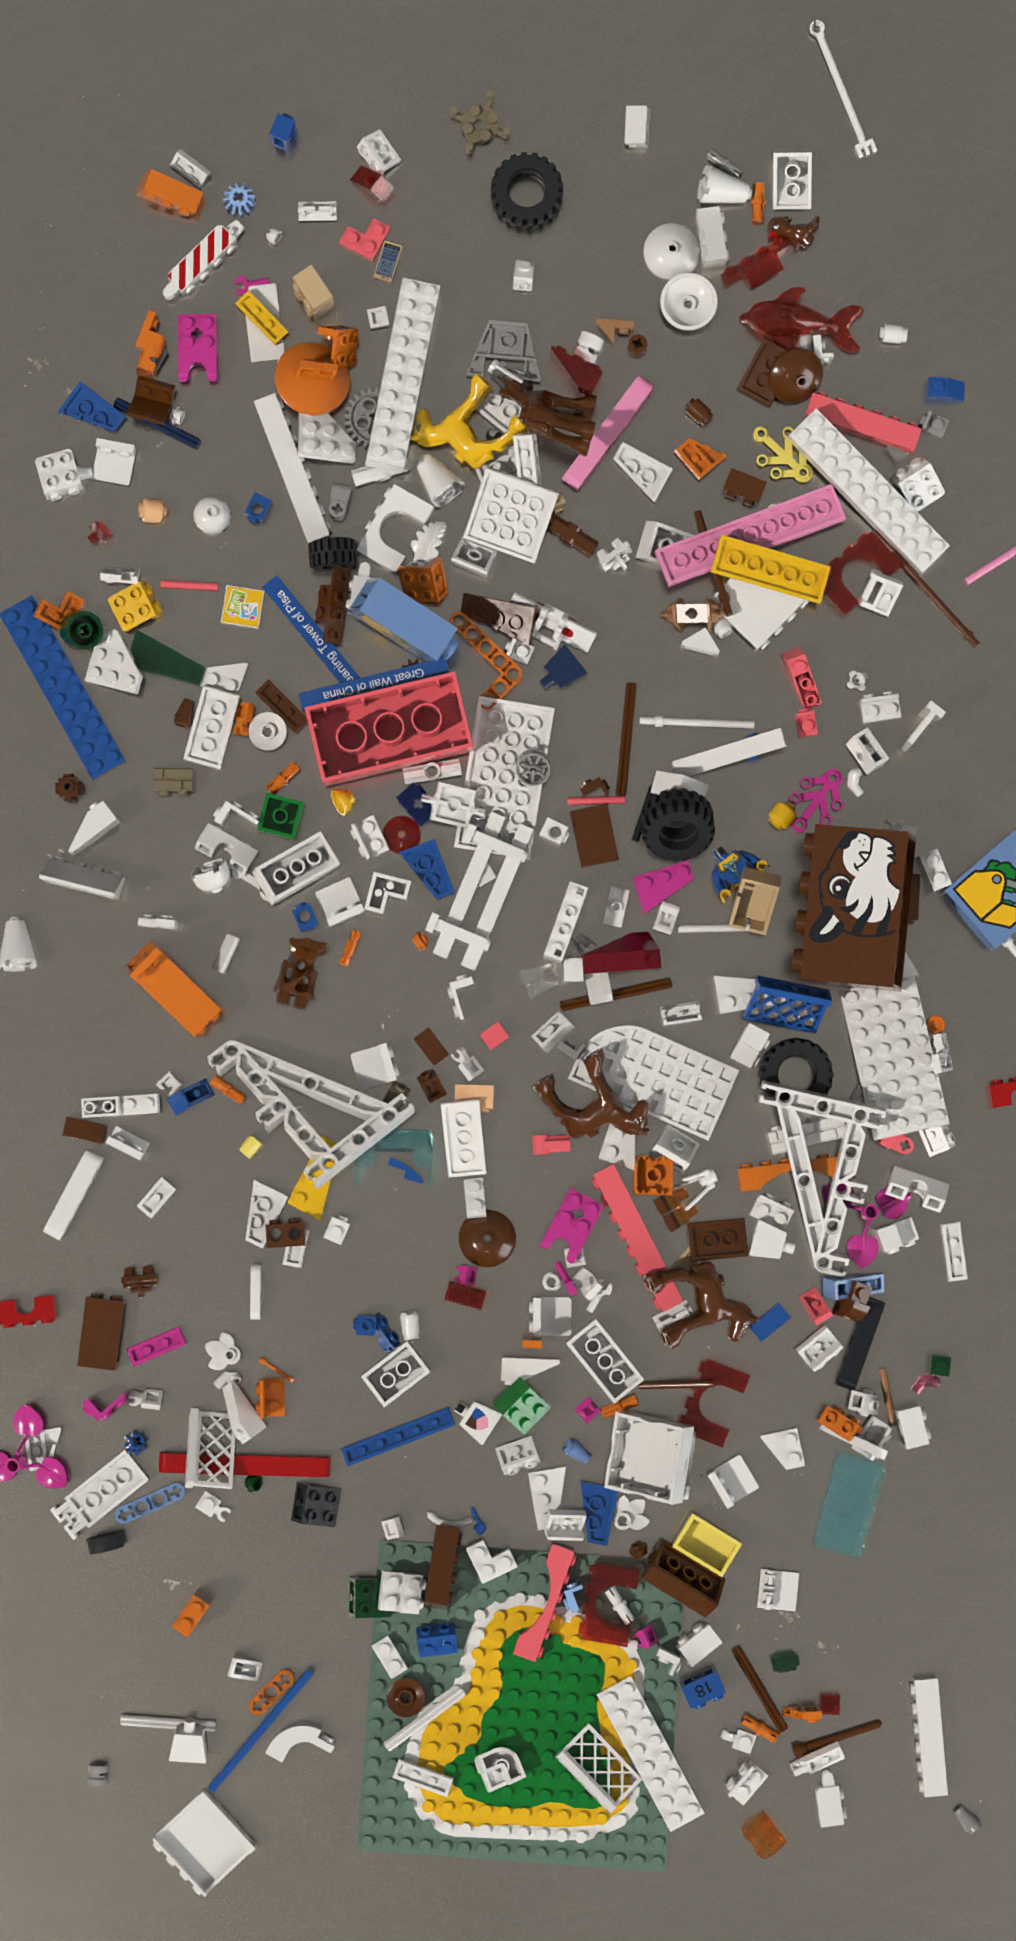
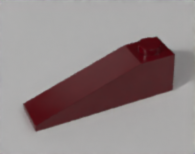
[582,932,661,974]

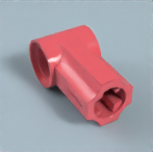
[532,1135,570,1155]

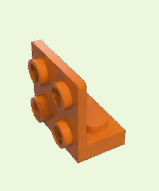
[318,325,359,368]
[398,558,449,603]
[256,1377,285,1419]

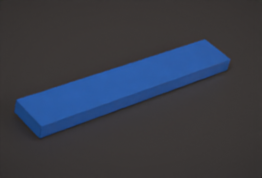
[341,1407,455,1467]

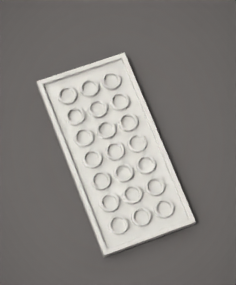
[454,696,555,860]
[839,975,950,1141]

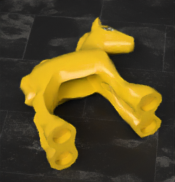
[410,373,529,469]

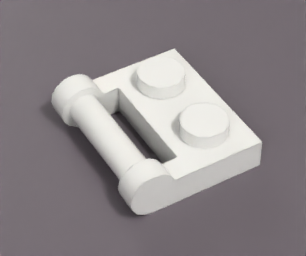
[857,569,904,616]

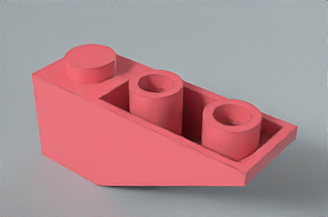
[782,646,822,709]

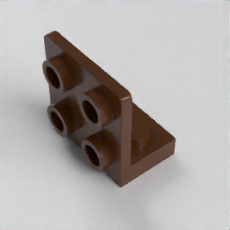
[127,376,176,425]

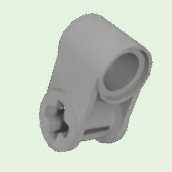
[329,482,352,521]

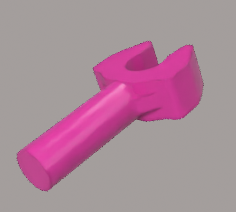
[234,275,270,296]
[554,1261,578,1296]

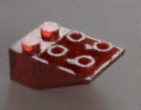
[550,345,603,396]

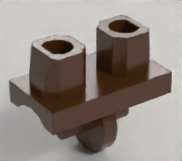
[121,1265,158,1298]

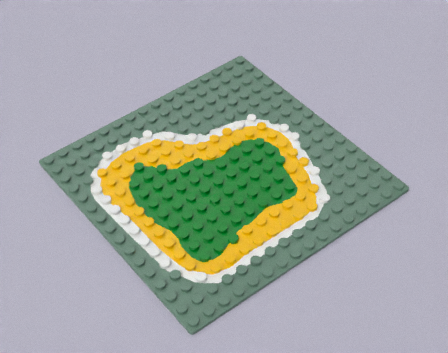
[357,1540,684,1872]

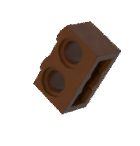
[265,1218,306,1248]

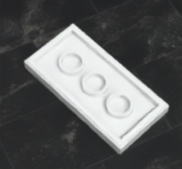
[183,685,241,769]
[441,1098,487,1177]

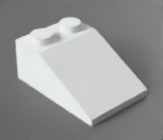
[773,147,812,210]
[635,521,694,566]
[68,801,120,857]

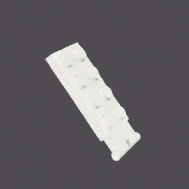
[50,1449,149,1540]

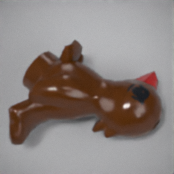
[768,216,820,251]

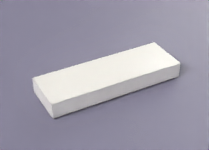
[940,1222,968,1282]
[392,1758,454,1797]

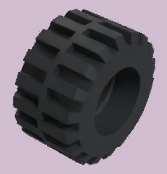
[308,537,358,571]

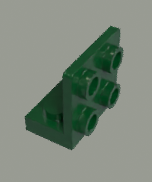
[348,1576,392,1618]

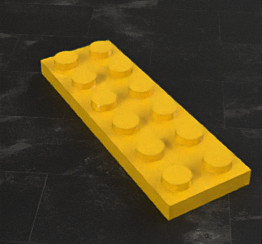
[710,535,831,604]

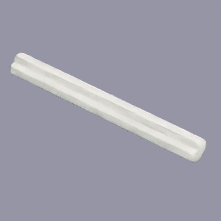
[384,1687,466,1751]
[120,1714,216,1732]

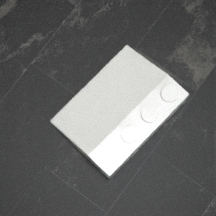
[39,856,125,901]

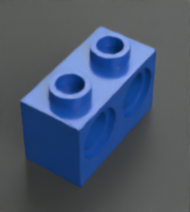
[269,113,297,151]

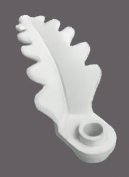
[405,521,447,566]

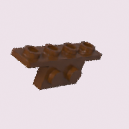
[315,566,351,645]

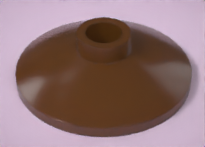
[386,1678,425,1717]

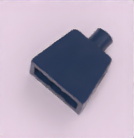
[540,644,587,690]

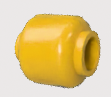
[769,801,797,830]

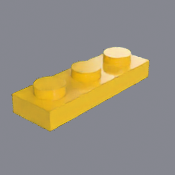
[235,290,289,345]

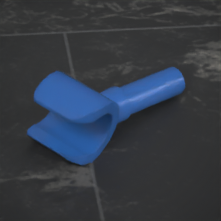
[470,1507,486,1535]

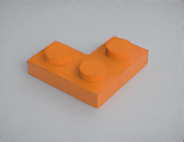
[33,591,85,630]

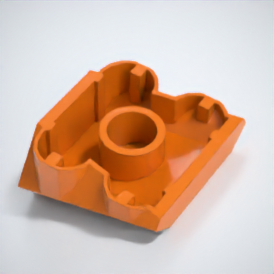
[634,1156,673,1195]

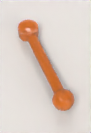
[259,1357,294,1383]

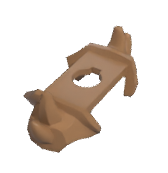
[660,598,725,631]

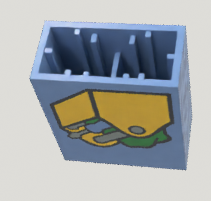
[347,578,459,661]
[941,830,1016,951]

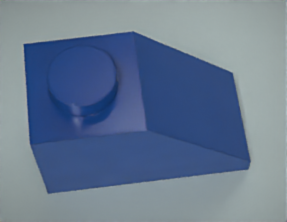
[926,377,965,402]
[167,1078,214,1116]

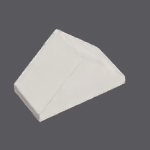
[681,627,719,657]
[227,1654,263,1681]

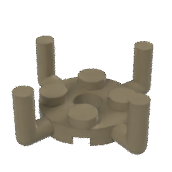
[449,90,510,155]

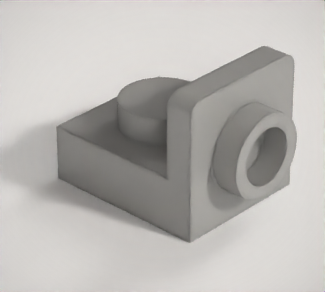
[919,410,949,439]
[556,1040,587,1060]

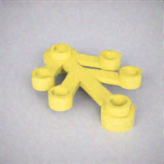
[753,426,813,483]

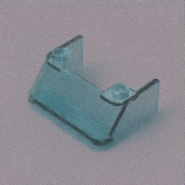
[355,1129,434,1188]

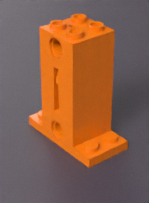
[124,940,221,1037]

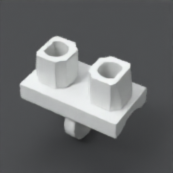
[597,537,633,573]

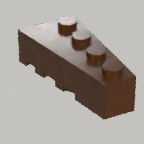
[423,1525,462,1610]

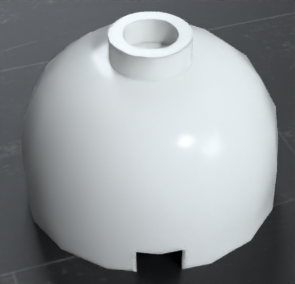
[193,496,232,535]
[190,858,230,893]

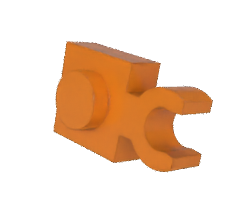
[233,702,255,736]

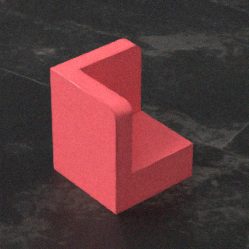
[480,1022,509,1051]

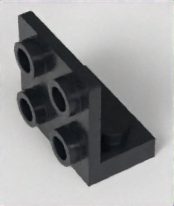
[291,1482,341,1527]

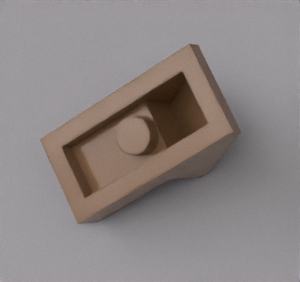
[596,318,634,346]

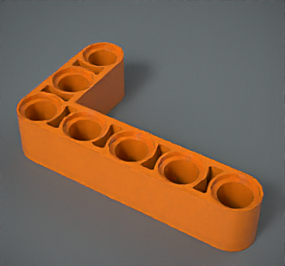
[449,612,522,710]

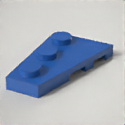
[58,381,127,432]
[399,839,455,900]
[581,1481,618,1546]

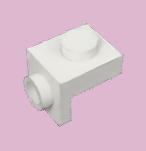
[513,260,535,291]
[653,901,680,935]

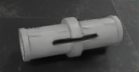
[706,149,744,179]

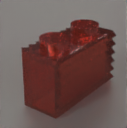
[444,1281,486,1311]

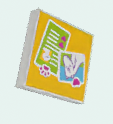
[221,585,265,629]

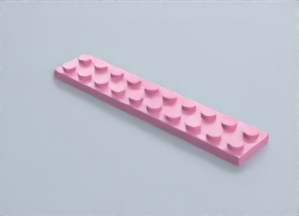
[654,484,846,587]

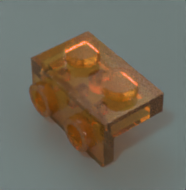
[741,1811,787,1859]

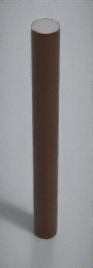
[639,1380,715,1389]

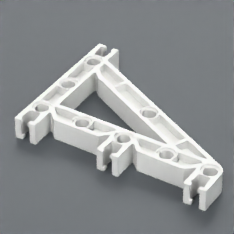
[207,1040,415,1189]
[758,1080,887,1278]

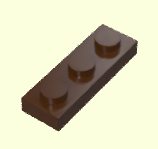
[255,679,308,734]

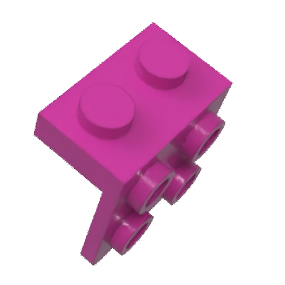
[82,1391,129,1421]

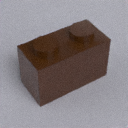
[722,468,767,507]

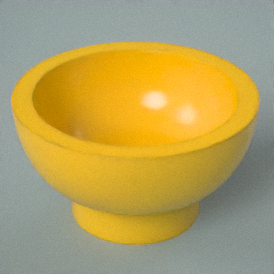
[331,789,355,815]

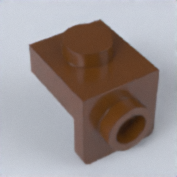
[579,777,610,797]

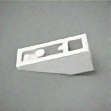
[501,1357,560,1385]
[222,1380,267,1444]

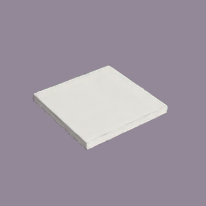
[463,466,559,564]

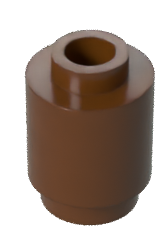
[685,398,713,426]

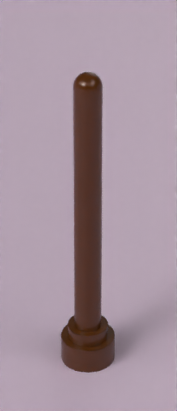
[792,1720,882,1759]

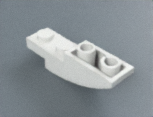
[81,1094,160,1118]

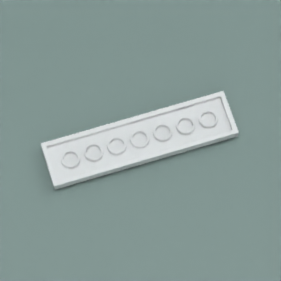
[597,1675,705,1832]

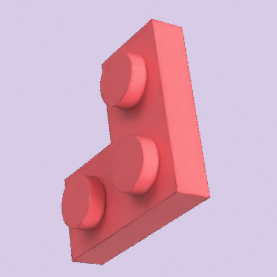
[339,218,391,262]

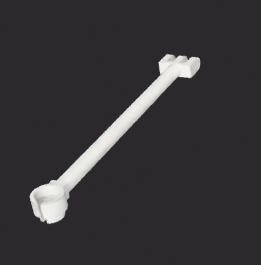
[809,20,877,159]

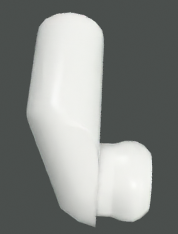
[847,768,865,798]

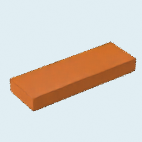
[522,1337,542,1349]

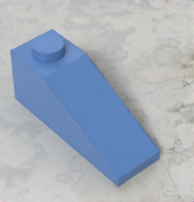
[822,1273,884,1300]

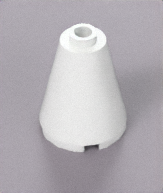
[697,165,752,203]
[416,453,465,507]
[0,917,37,972]

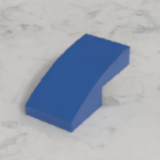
[388,1157,423,1184]

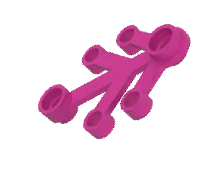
[789,769,844,833]

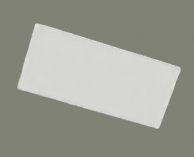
[242,283,284,362]

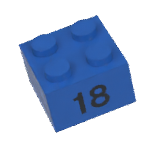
[680,1666,726,1710]

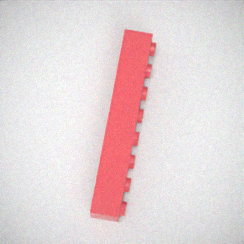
[591,1164,684,1312]

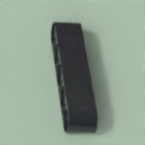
[836,1297,885,1391]

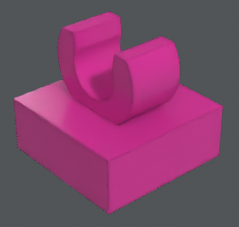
[454,1265,478,1286]
[574,1396,601,1423]
[633,1624,659,1650]

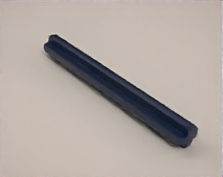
[113,397,201,448]

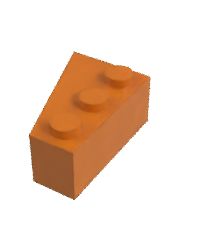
[135,169,204,217]

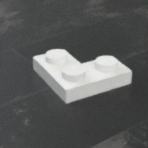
[138,915,178,930]
[930,1033,953,1074]

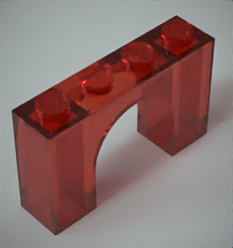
[823,531,902,617]
[678,1358,751,1448]
[578,1560,640,1647]

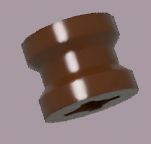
[628,334,647,356]

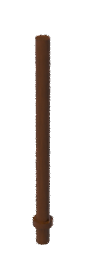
[890,550,980,648]

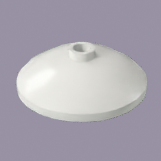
[643,223,701,280]
[660,273,717,331]

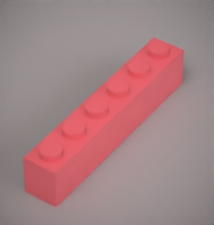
[804,392,922,454]

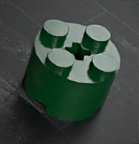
[60,610,103,650]

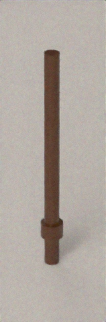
[694,510,733,617]

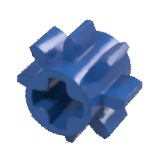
[123,1431,148,1456]

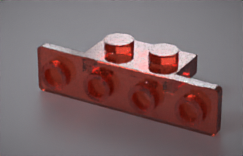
[721,236,792,288]

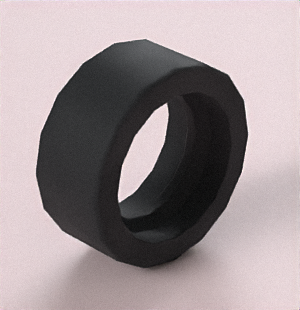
[86,1531,124,1555]

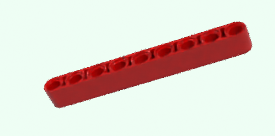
[158,1452,330,1477]

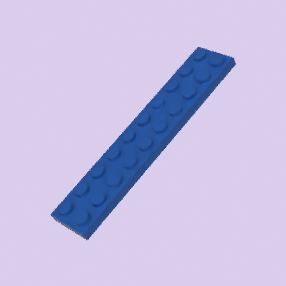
[0,595,126,780]

